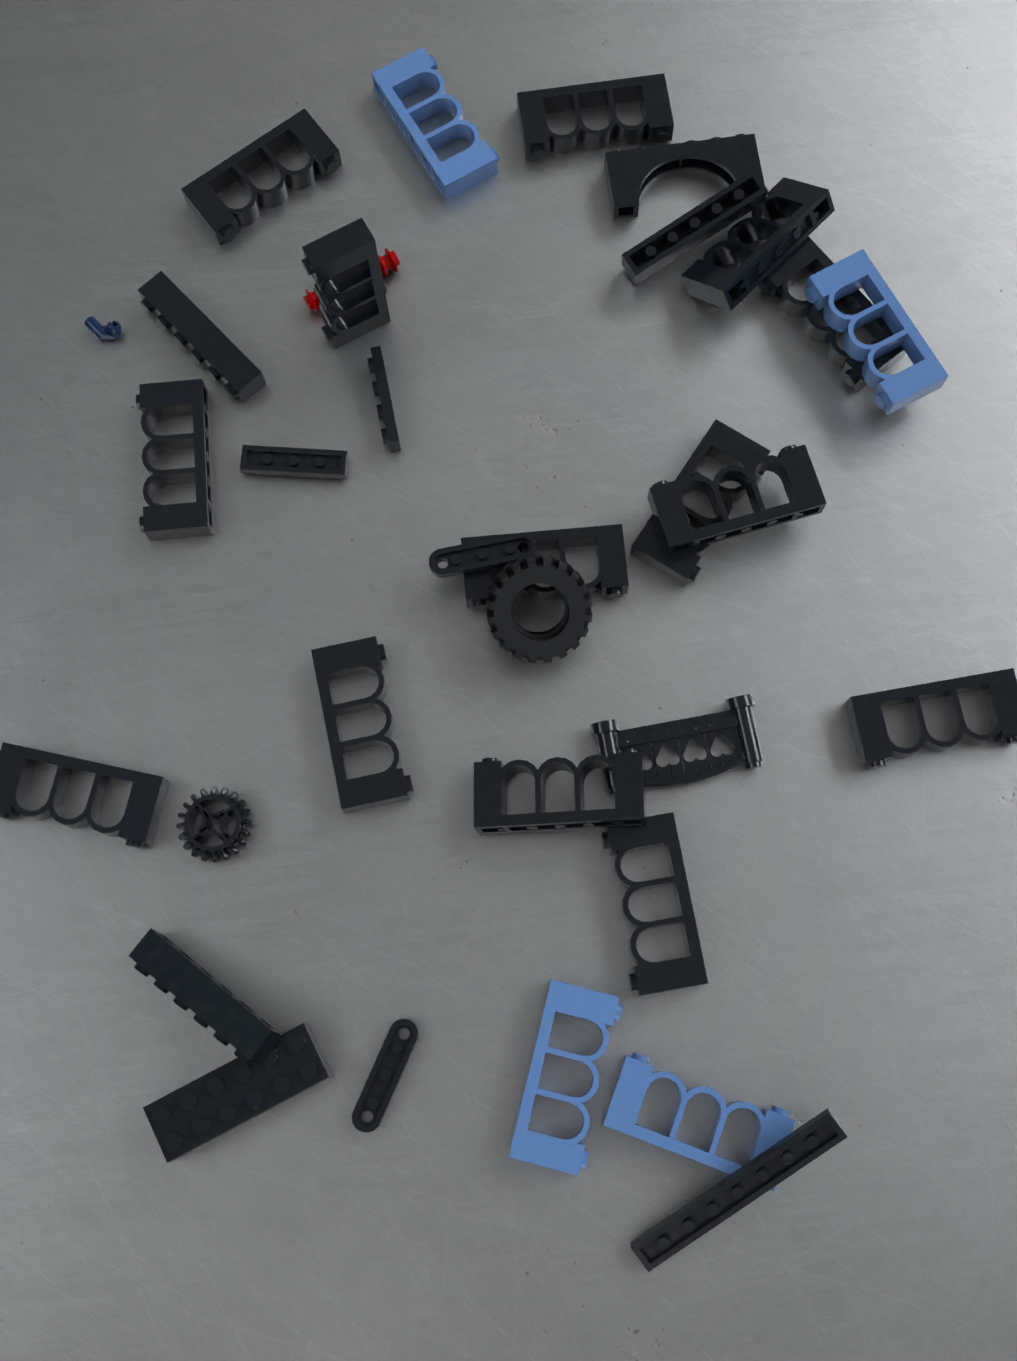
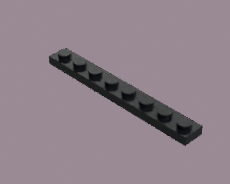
[631,1108,847,1272]

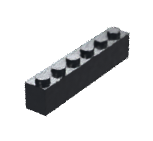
[622,170,768,286]
[138,271,266,403]
[129,928,283,1065]

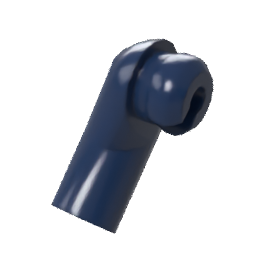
[84,316,122,340]

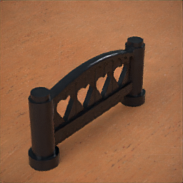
[590,694,763,795]

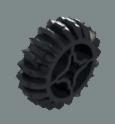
[176,787,254,863]

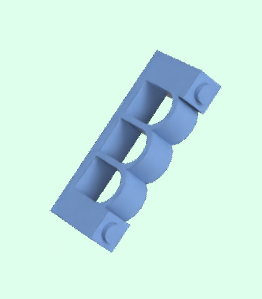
[371,47,499,200]
[804,249,949,416]
[508,980,623,1176]
[602,1052,796,1191]

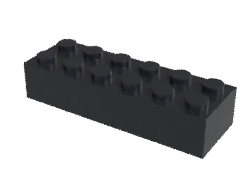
[143,1023,333,1163]

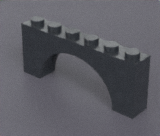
[604,134,765,220]

